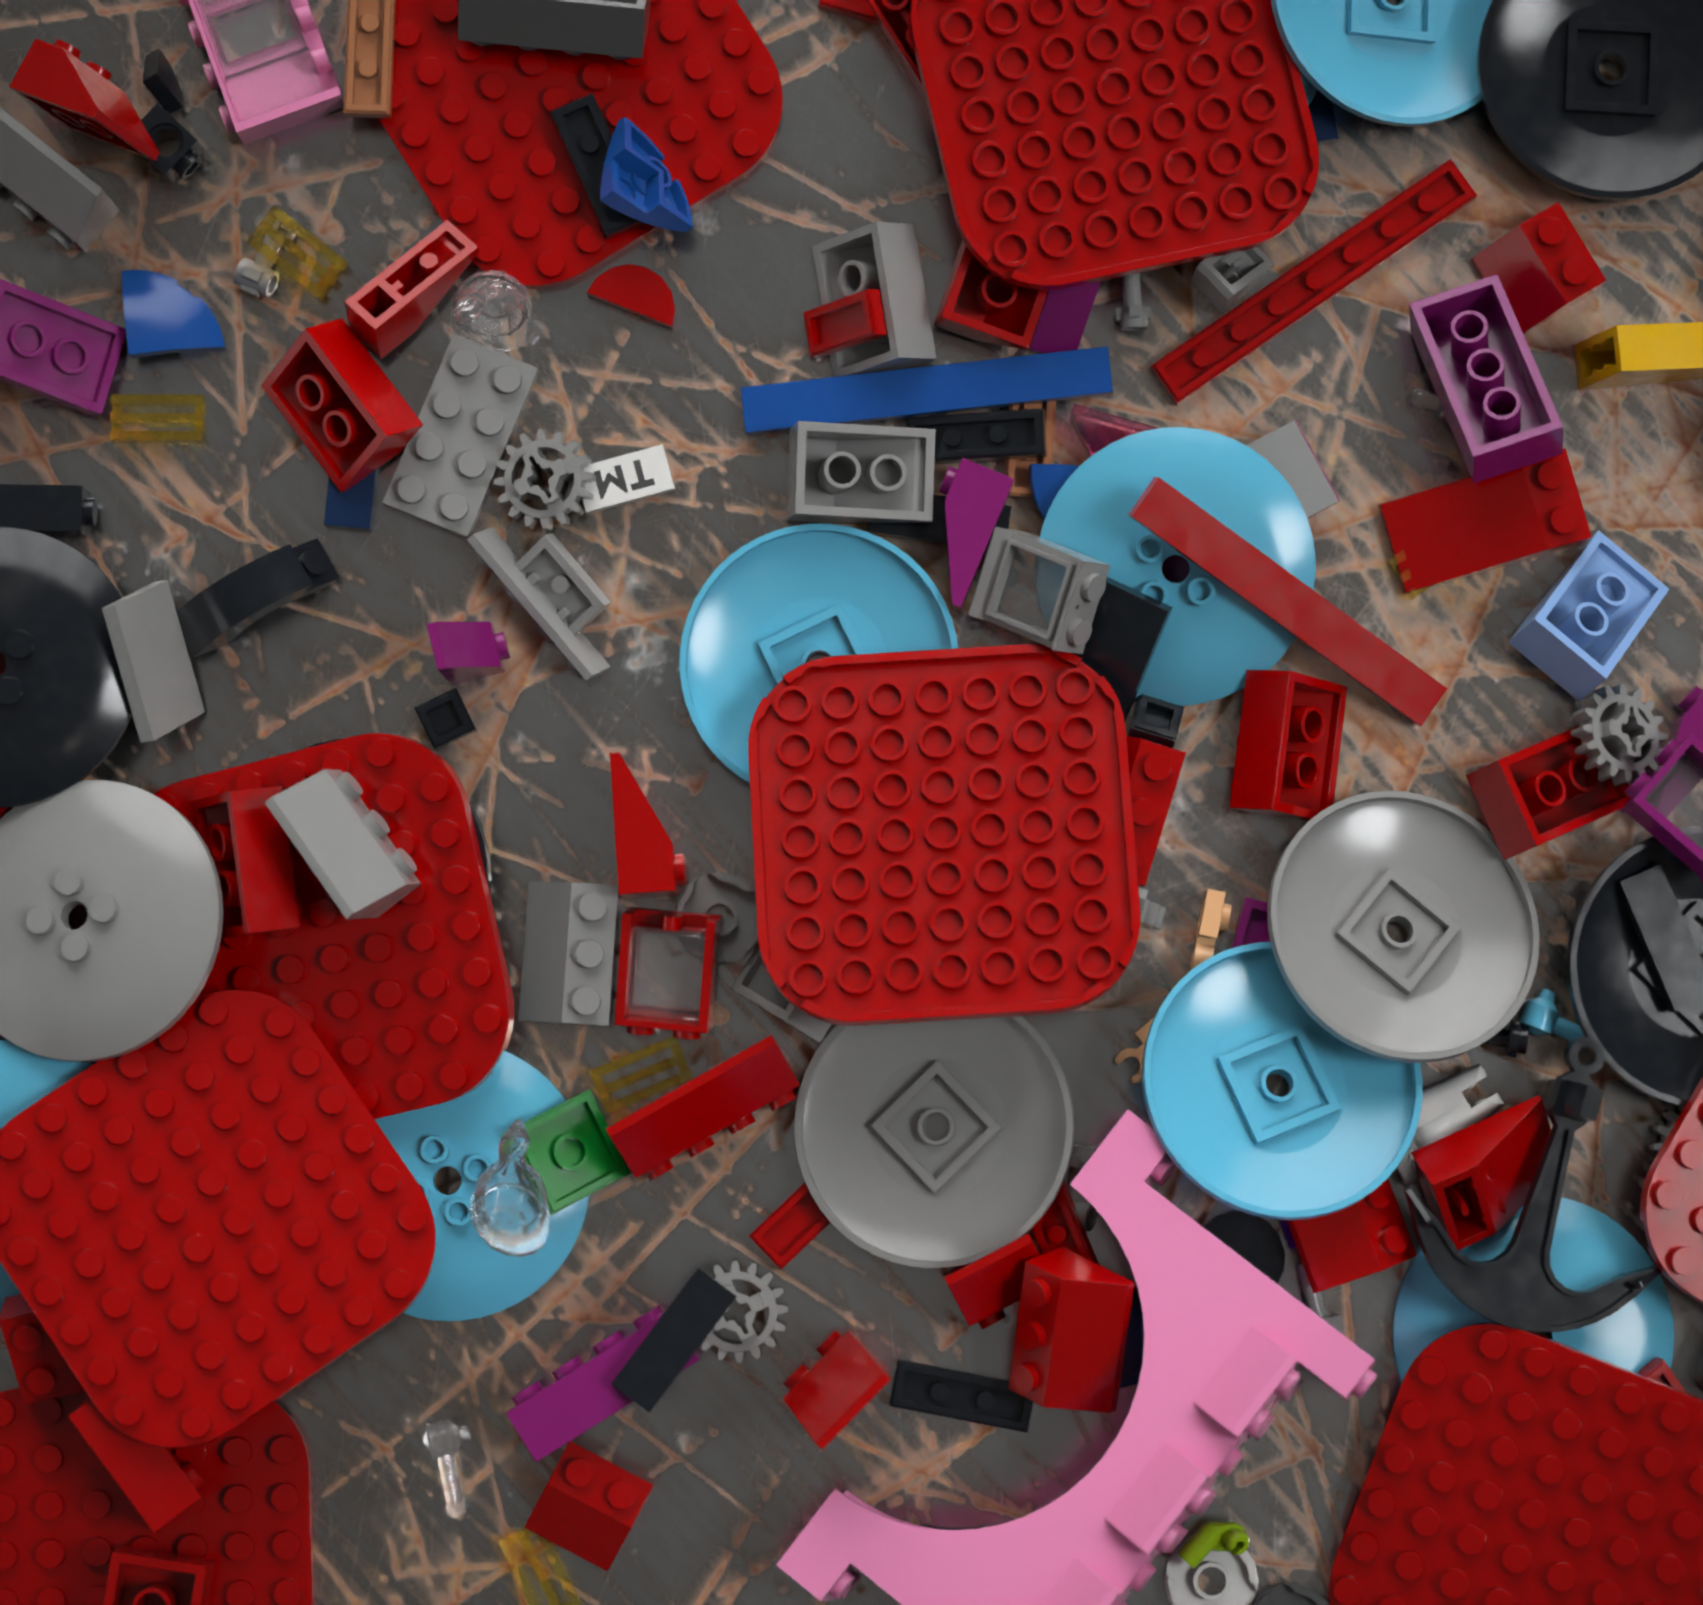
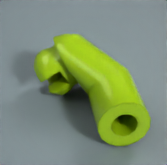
[1177,1521,1250,1569]

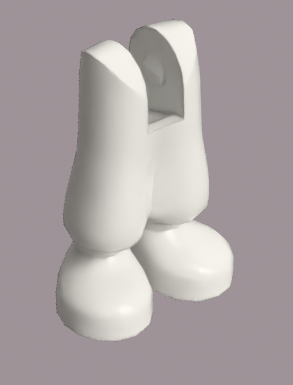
[1392,1064,1504,1188]

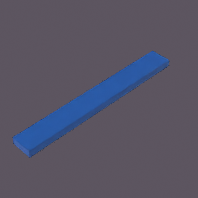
[741,346,1113,435]

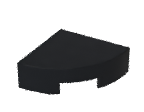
[143,49,183,114]

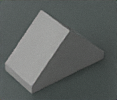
[1191,247,1274,314]

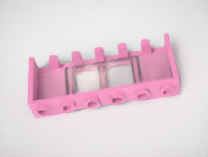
[179,0,344,145]

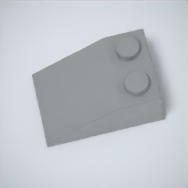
[786,421,936,523]

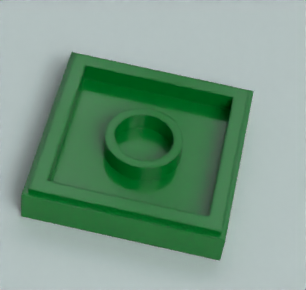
[506,1089,631,1216]

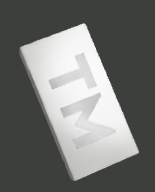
[582,444,675,515]

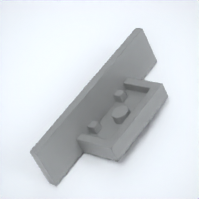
[467,527,612,681]

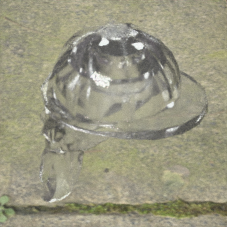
[452,270,536,352]
[468,1119,550,1257]

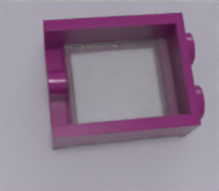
[1621,733,1703,884]

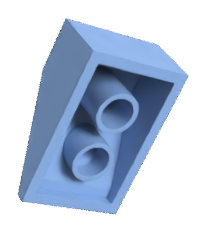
[1508,530,1669,702]

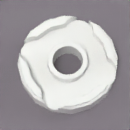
[1163,1535,1259,1605]

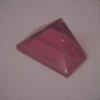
[1069,404,1157,457]

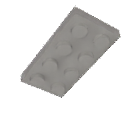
[382,334,540,539]

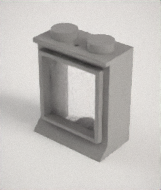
[968,527,1110,654]

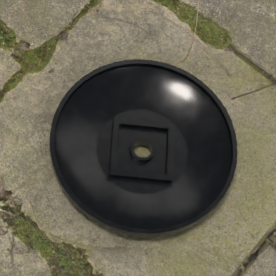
[1477,0,1703,201]
[0,527,132,808]
[1566,826,1703,1107]

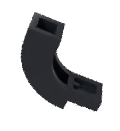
[177,538,340,658]

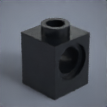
[141,103,205,184]

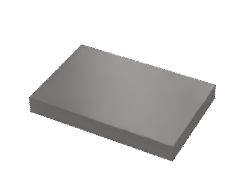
[102,580,205,743]

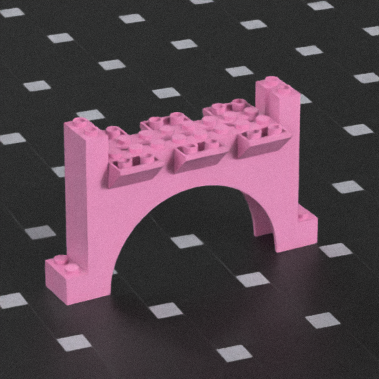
[776,1109,1377,1605]

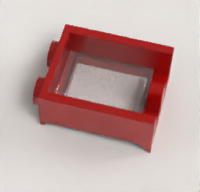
[614,907,723,1040]

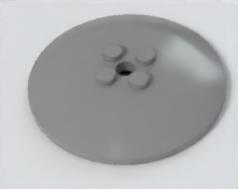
[0,780,223,1062]
[1267,791,1540,1063]
[794,1016,1075,1269]

